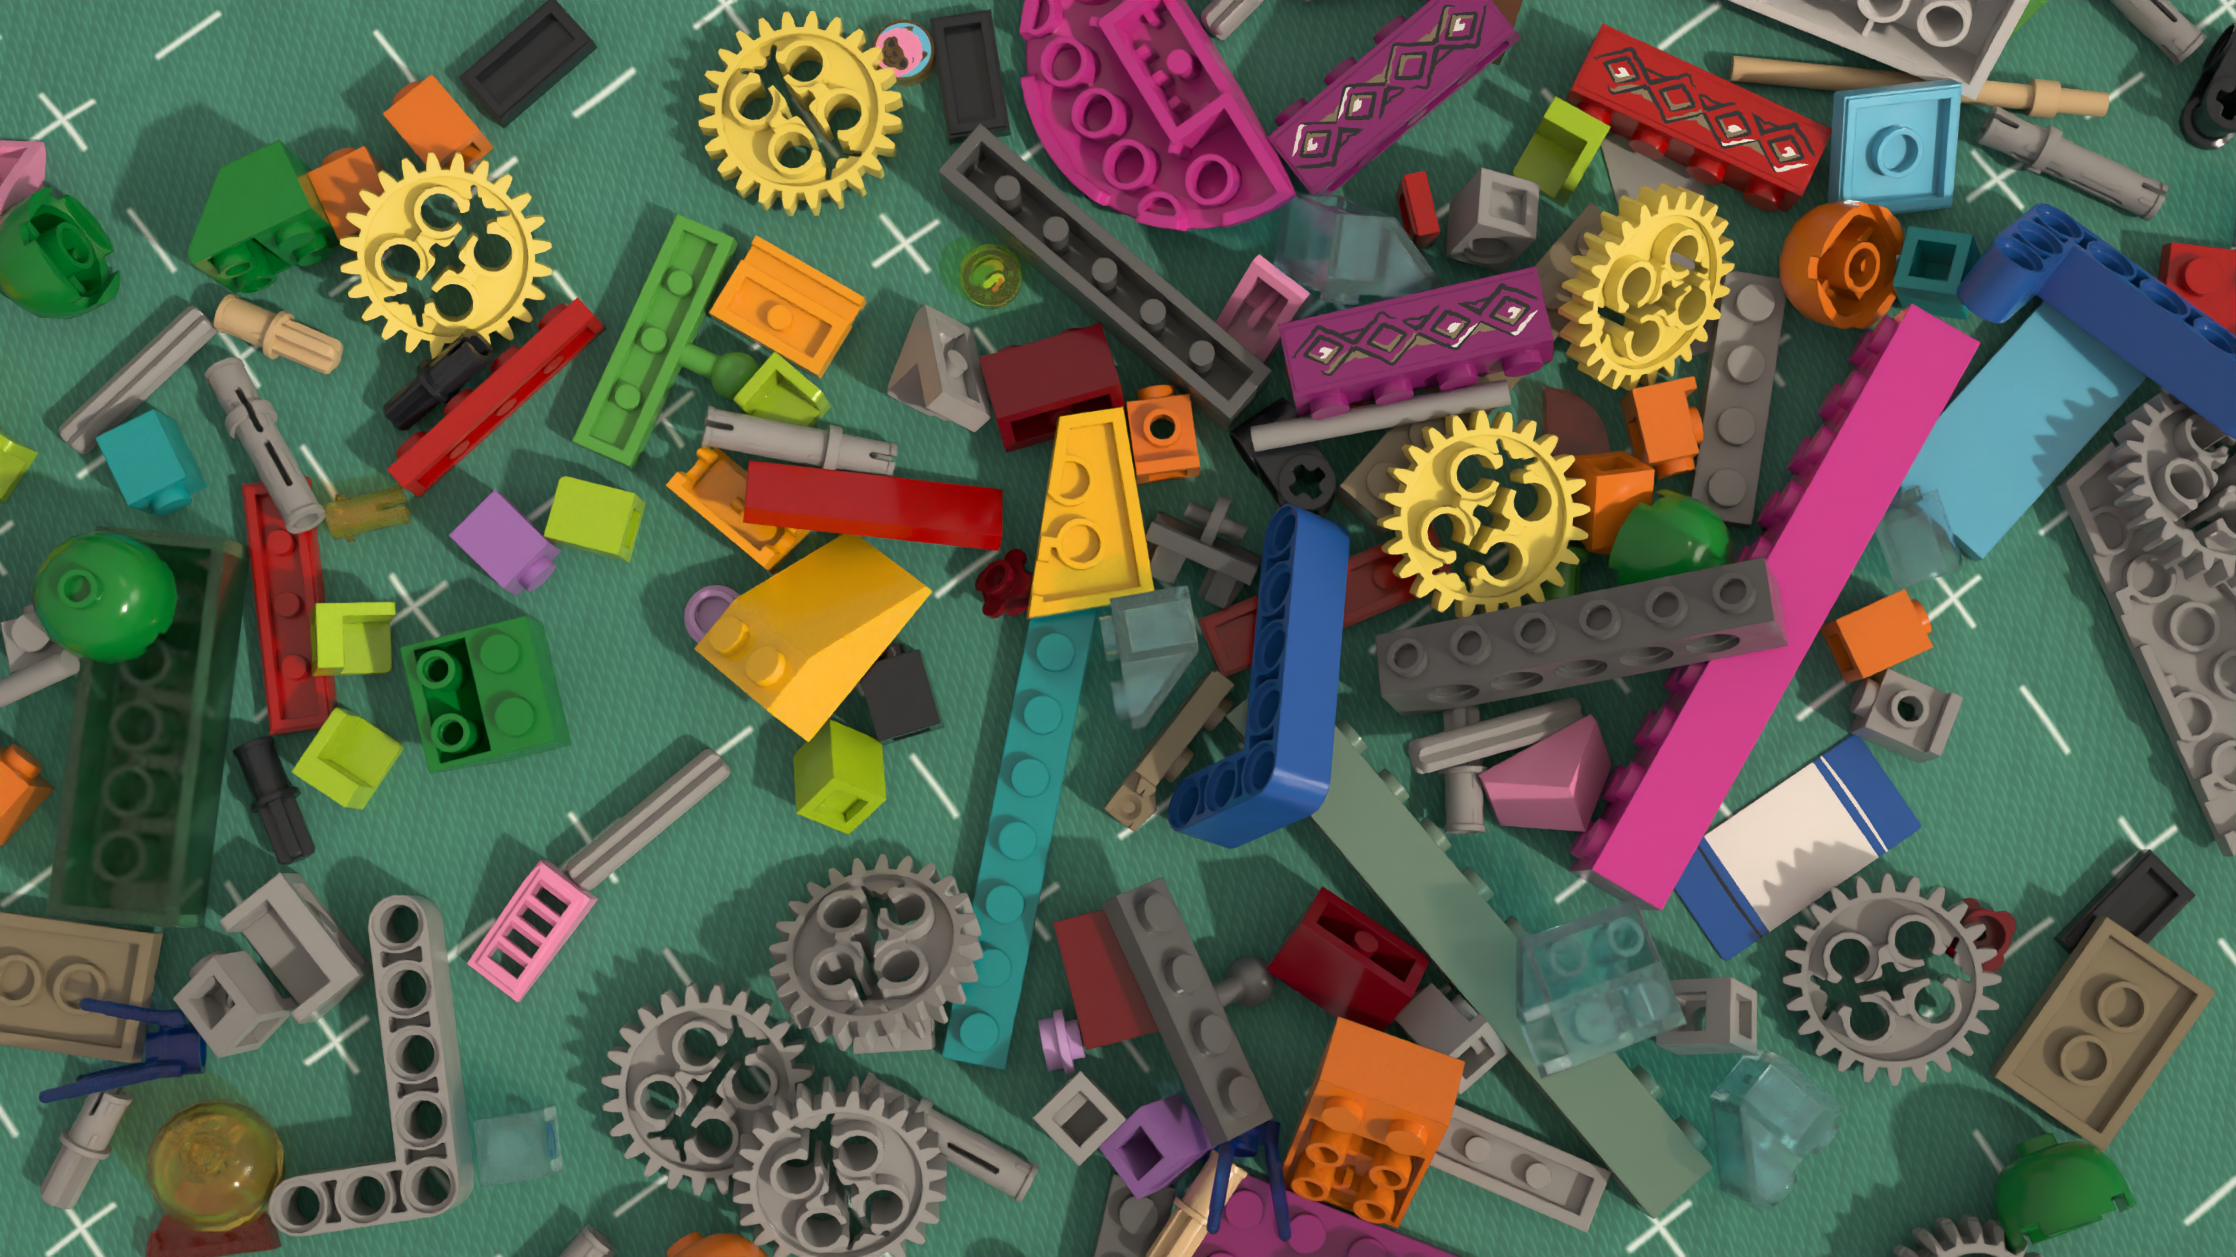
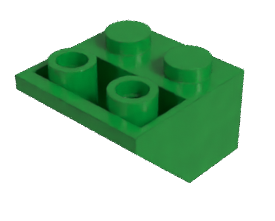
[187,140,340,294]
[400,615,572,774]

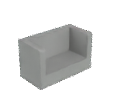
[219,873,374,1024]

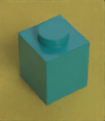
[1893,226,1981,320]
[96,409,208,516]

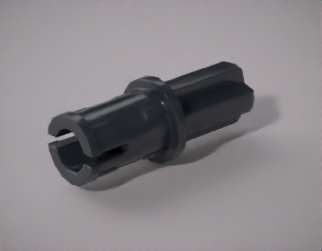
[383,329,495,431]
[233,736,315,865]

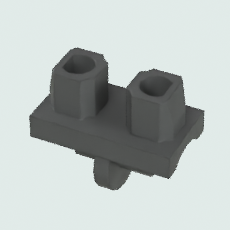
[1145,494,1262,609]

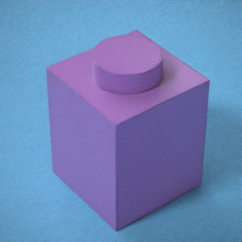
[449,490,562,596]
[1099,1093,1216,1200]

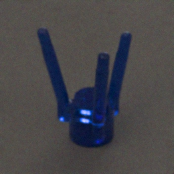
[38,998,207,1103]
[1200,1102,1292,1241]

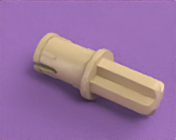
[214,293,344,374]
[1146,1150,1248,1257]

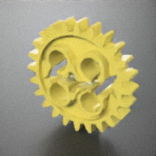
[698,11,903,216]
[340,151,552,359]
[1558,183,1734,391]
[1377,410,1590,618]

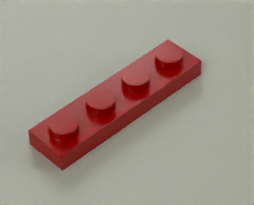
[387,297,606,498]

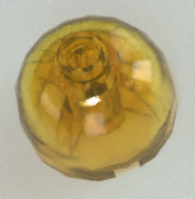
[146,1099,286,1234]

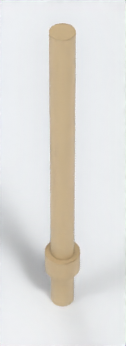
[1728,56,2109,119]

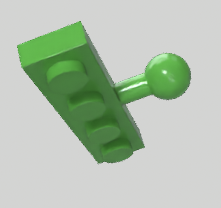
[572,213,760,470]

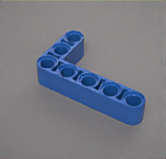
[1956,203,2236,439]
[1168,503,1350,849]

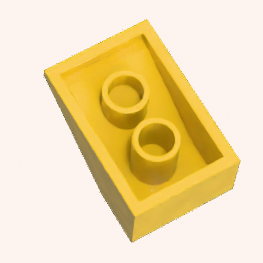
[694,534,932,742]

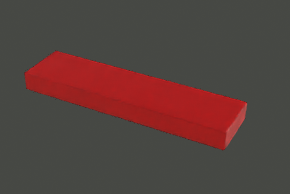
[743,460,1003,551]
[242,476,338,736]
[1197,523,1452,678]

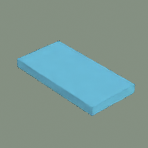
[1897,299,2147,562]

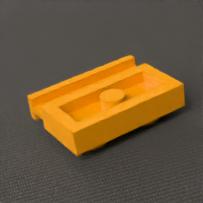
[709,235,867,380]

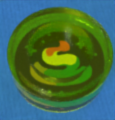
[959,244,1022,310]

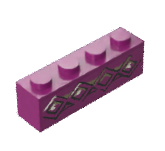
[1267,0,1521,201]
[1278,266,1554,420]

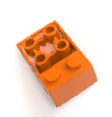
[1275,1016,1465,1228]

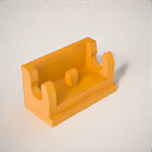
[666,446,811,575]

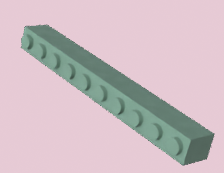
[1223,697,1713,1219]

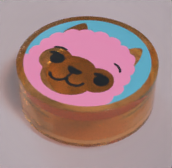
[872,20,936,87]

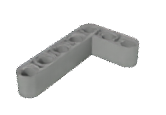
[269,895,475,1236]

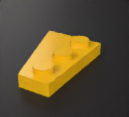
[1026,407,1156,619]

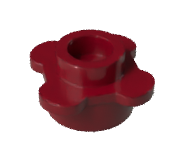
[975,548,1033,619]
[1945,898,2016,972]

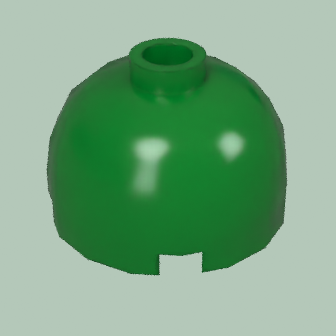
[0,187,121,319]
[1608,489,1734,588]
[31,531,178,664]
[1993,1133,2137,1250]

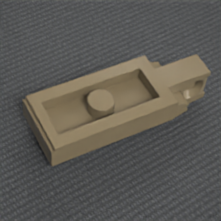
[1103,670,1234,832]

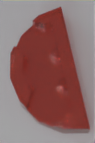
[1542,387,1610,476]
[146,1189,282,1257]

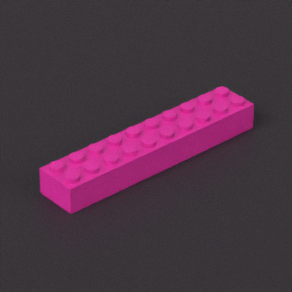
[1569,304,1981,911]

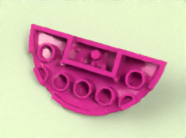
[1020,0,1297,231]

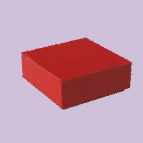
[1395,171,1440,251]

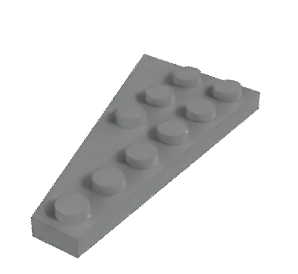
[2057,442,2236,856]

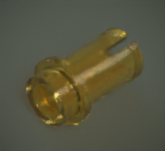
[324,484,412,543]

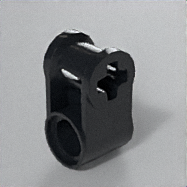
[2179,21,2236,150]
[1229,397,1336,517]

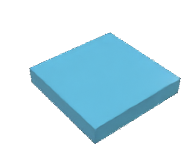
[1827,79,1962,215]

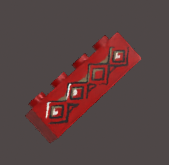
[1564,23,1832,213]

